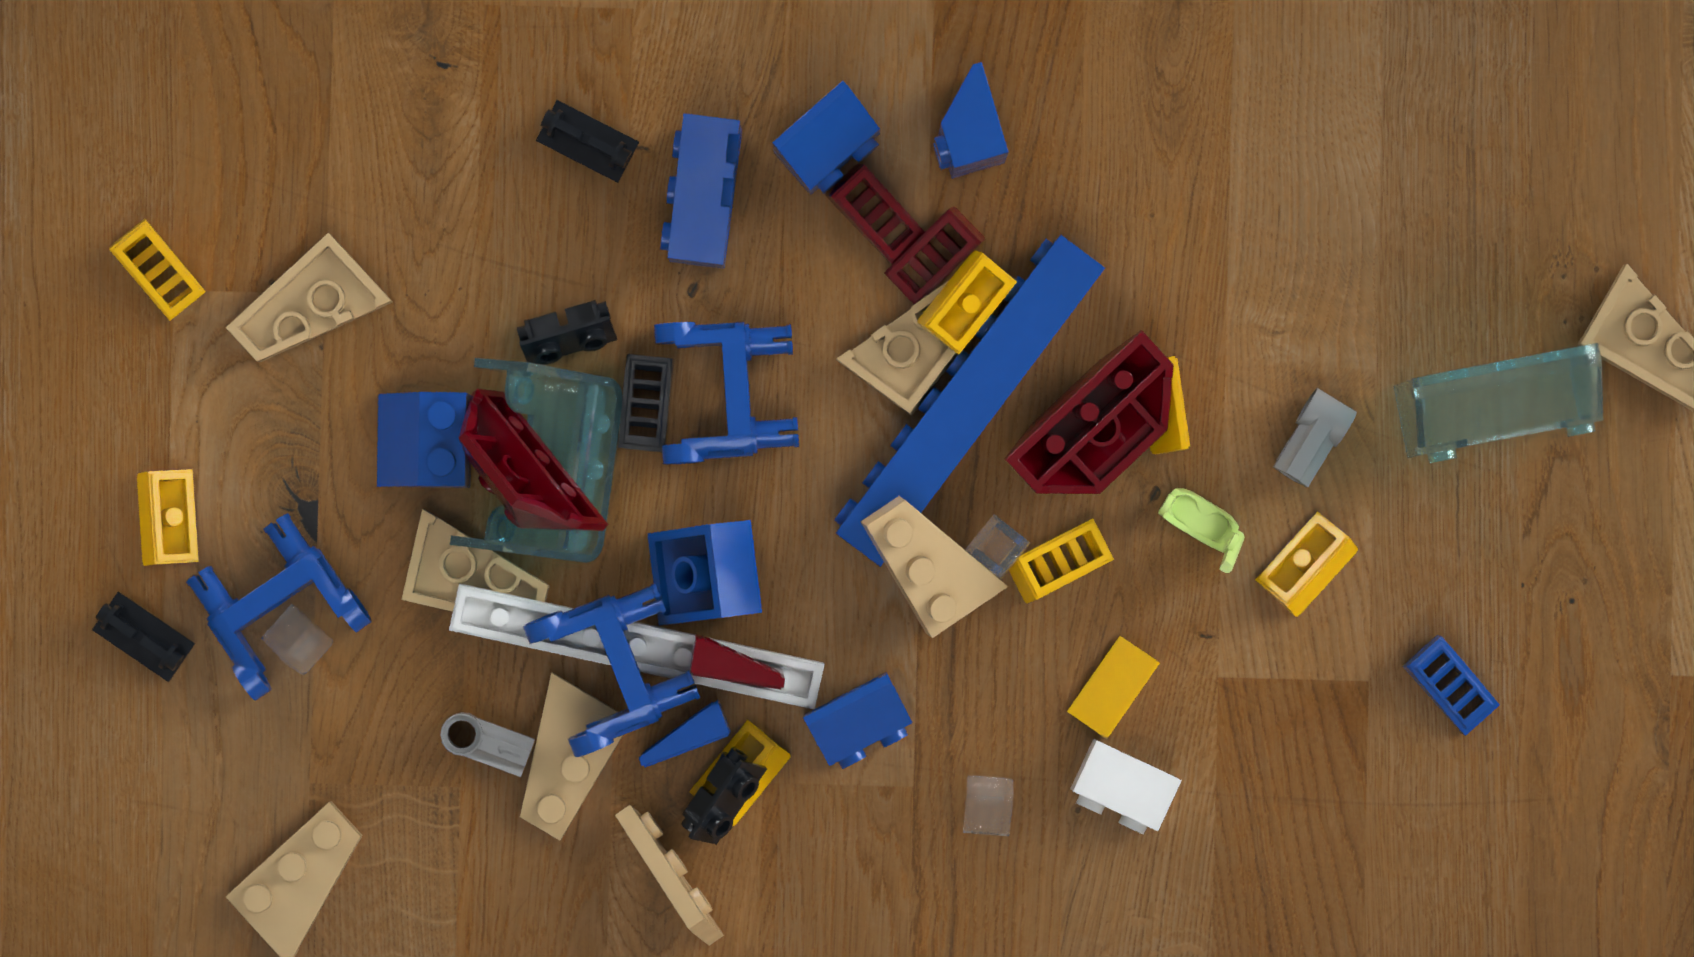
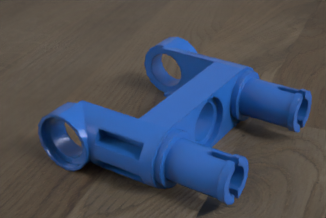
[654,322,799,465]
[186,513,372,701]
[523,583,701,757]

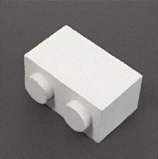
[1070,739,1182,835]

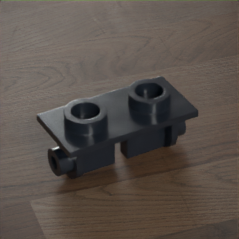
[536,100,639,183]
[517,299,618,366]
[92,591,196,682]
[681,747,767,845]

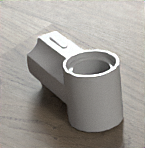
[1273,388,1357,488]
[440,712,535,777]

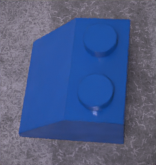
[933,62,1009,179]
[772,81,880,195]
[377,392,471,488]
[647,520,762,626]
[803,672,913,769]

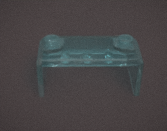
[1393,343,1604,463]
[450,358,623,563]

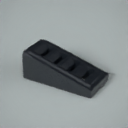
[618,354,674,452]

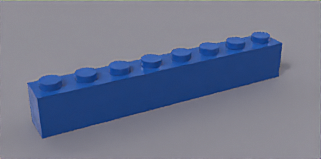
[834,235,1105,567]

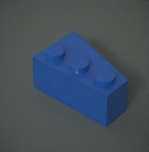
[660,113,742,269]

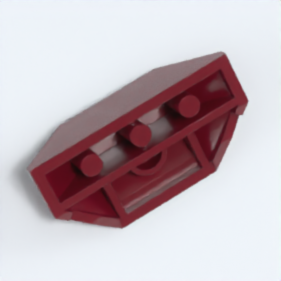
[1004,330,1174,494]
[459,388,609,531]

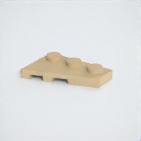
[225,233,393,363]
[1578,264,1694,412]
[837,281,958,416]
[861,496,1008,638]
[401,509,550,612]
[520,672,623,841]
[226,801,363,957]
[615,805,724,946]

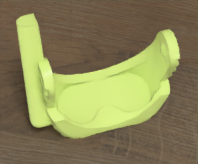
[1158,488,1245,573]

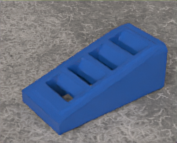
[1402,635,1500,736]
[639,700,731,768]

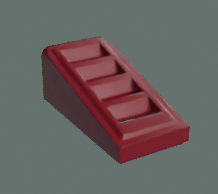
[825,163,925,264]
[884,206,985,304]
[690,634,785,690]

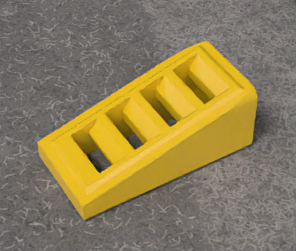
[109,218,206,321]
[1006,518,1114,603]

